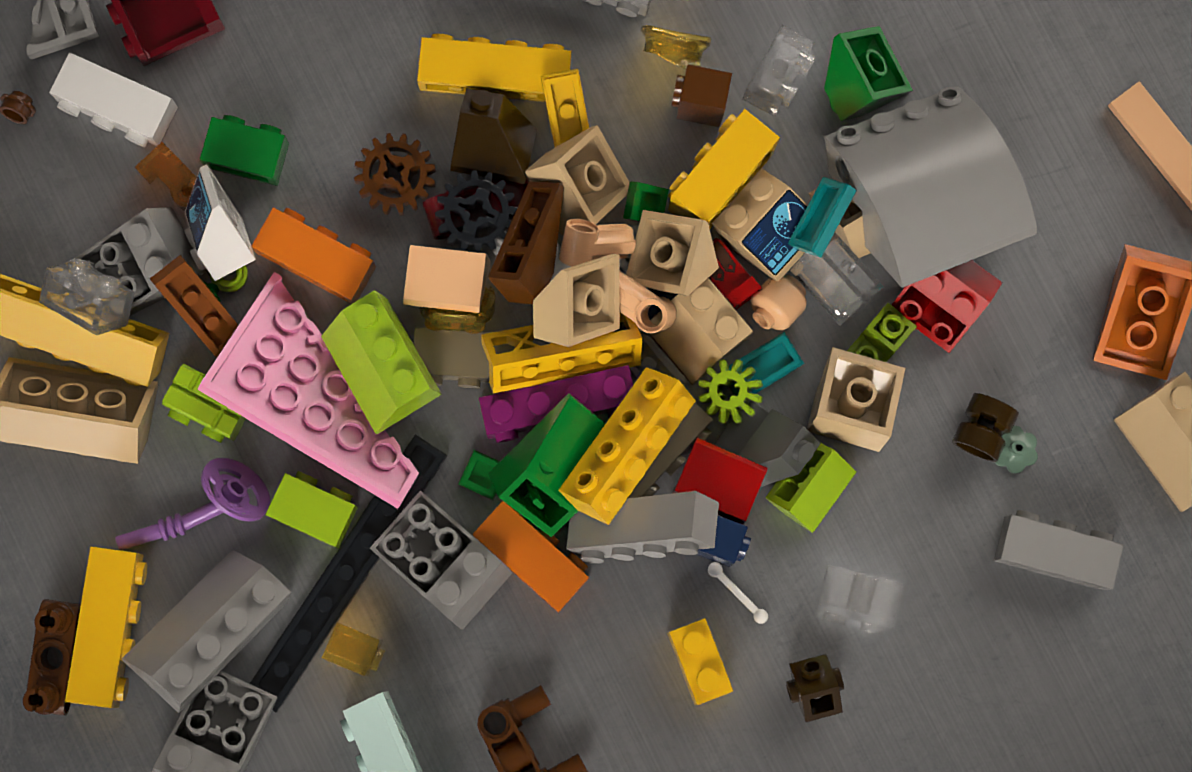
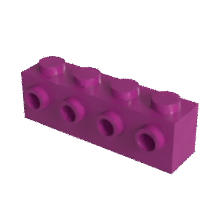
[479,365,633,443]

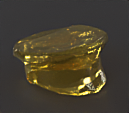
[640,25,712,70]

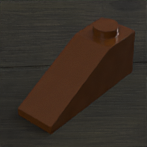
[488,181,564,305]

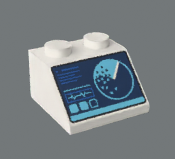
[184,164,256,281]

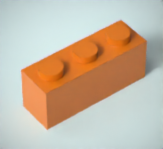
[251,207,376,304]
[472,501,589,613]

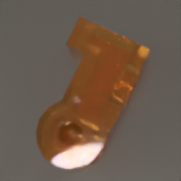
[135,142,197,211]

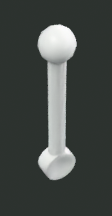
[707,562,768,624]

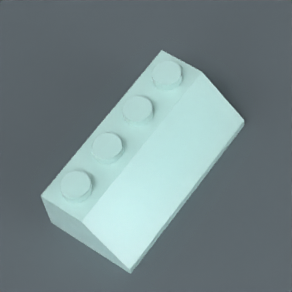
[340,691,423,772]

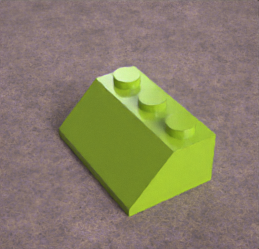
[321,290,442,434]

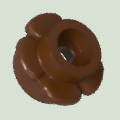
[0,91,36,124]

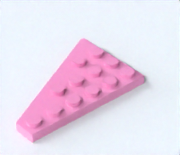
[198,272,419,509]

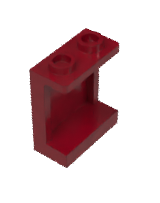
[106,0,225,66]

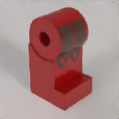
[708,238,762,310]

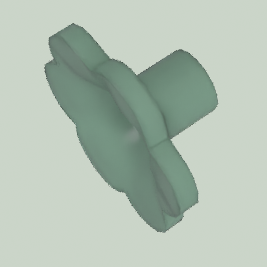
[995,425,1038,474]

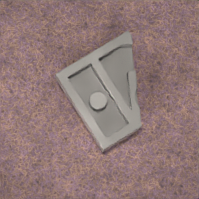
[26,0,100,60]

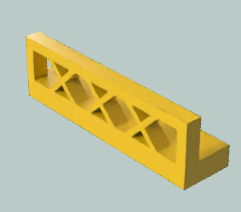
[481,312,642,393]

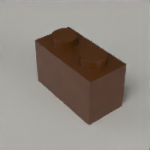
[671,64,732,128]

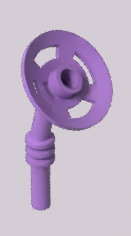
[115,458,271,551]

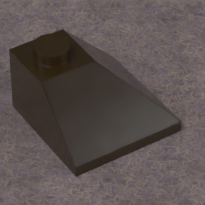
[450,88,537,184]

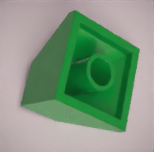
[824,26,913,121]

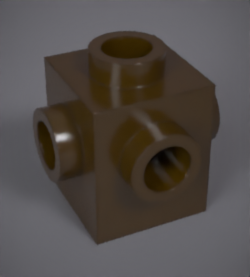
[786,654,844,722]

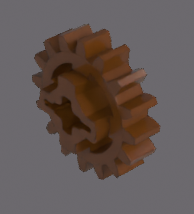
[354,133,436,216]

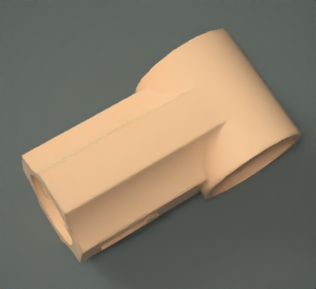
[559,219,636,267]
[619,270,676,333]

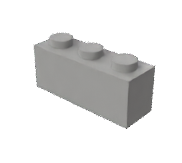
[994,510,1124,590]

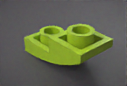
[847,303,917,362]

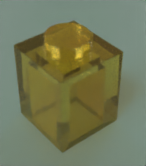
[322,622,386,676]

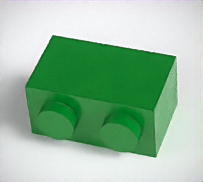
[200,115,289,186]

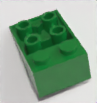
[488,393,606,537]

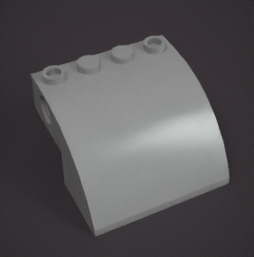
[824,86,1037,288]

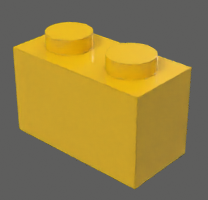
[667,618,733,705]

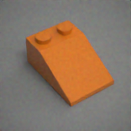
[1093,244,1192,380]

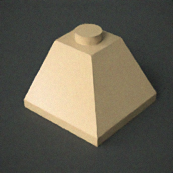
[533,253,620,347]

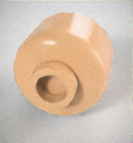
[751,274,807,331]

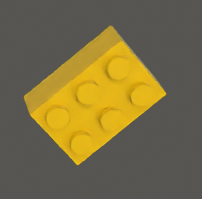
[668,108,780,229]

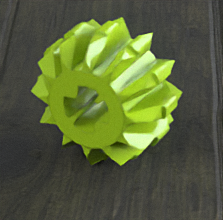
[698,359,763,424]

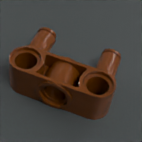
[23,599,81,716]
[477,685,588,772]

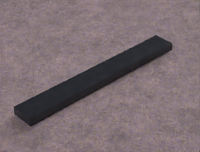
[249,434,447,713]

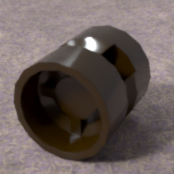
[952,393,1019,462]

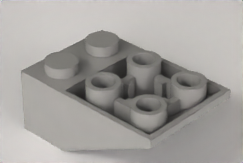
[66,207,206,318]
[370,491,513,630]
[153,671,277,772]

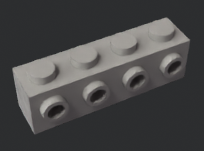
[566,491,719,563]

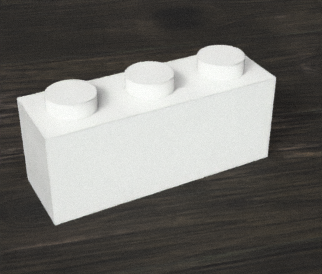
[49,52,178,147]

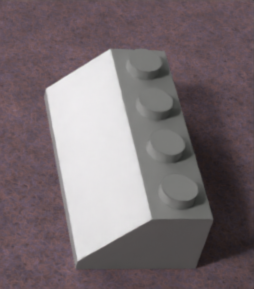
[122,550,291,713]

